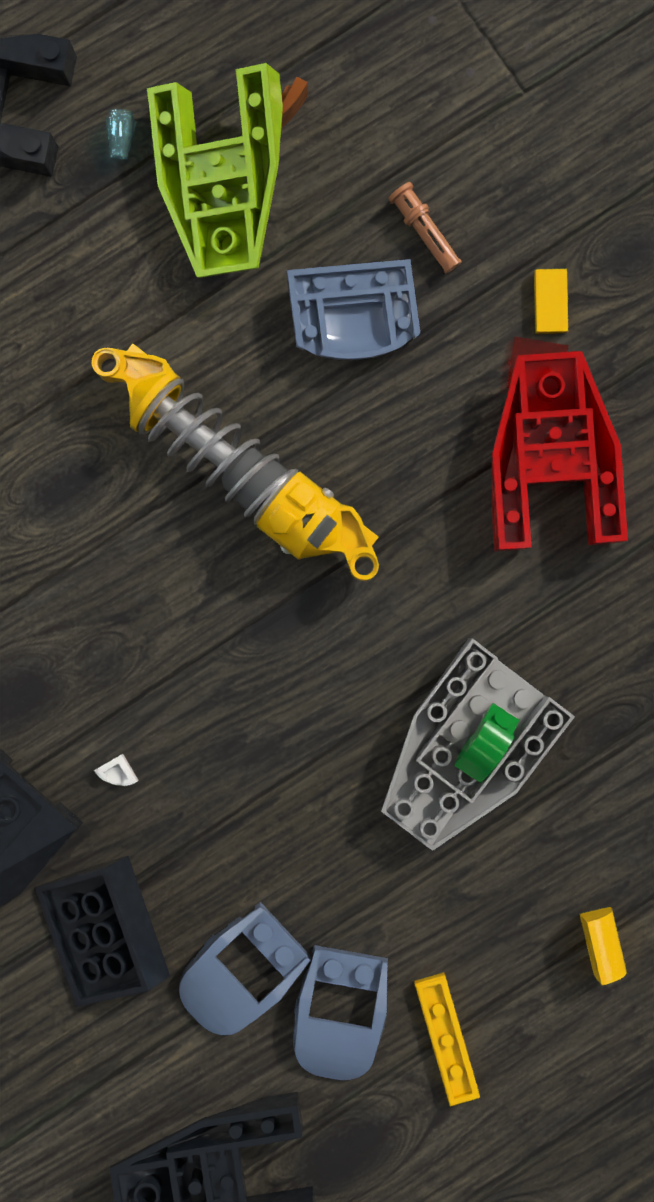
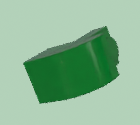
[454,703,519,783]

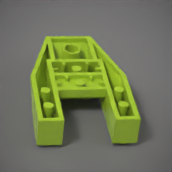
[147,63,283,278]

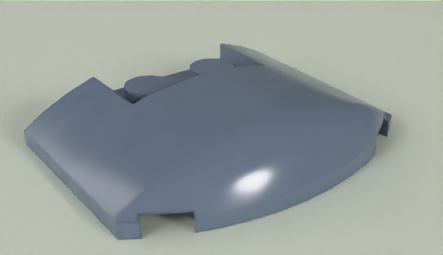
[286,259,421,360]

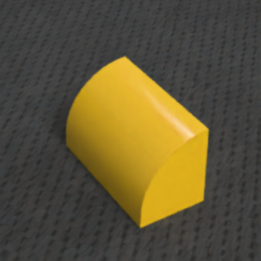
[580,907,627,985]

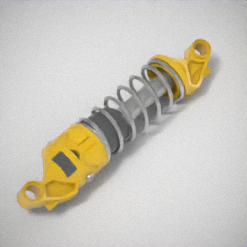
[92,344,379,581]

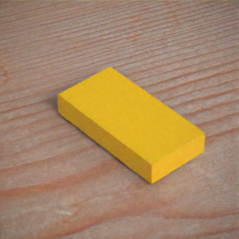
[534,269,568,334]

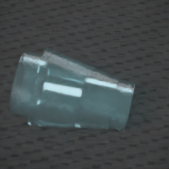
[105,109,137,159]

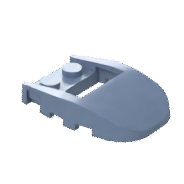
[179,902,311,1035]
[293,945,388,1080]

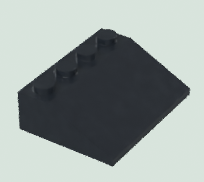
[35,856,170,1007]

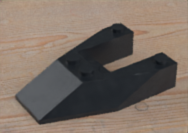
[0,34,77,177]
[109,1092,315,1202]

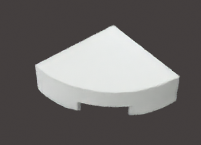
[94,754,139,786]

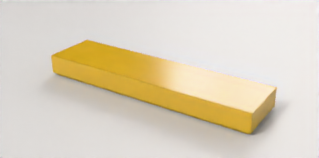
[414,972,480,1106]

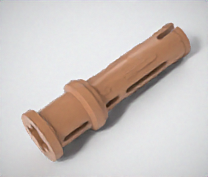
[388,182,462,274]

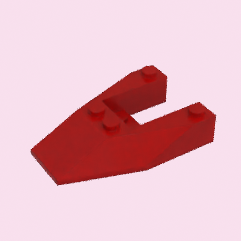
[492,351,628,552]

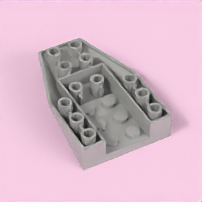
[381,638,575,851]

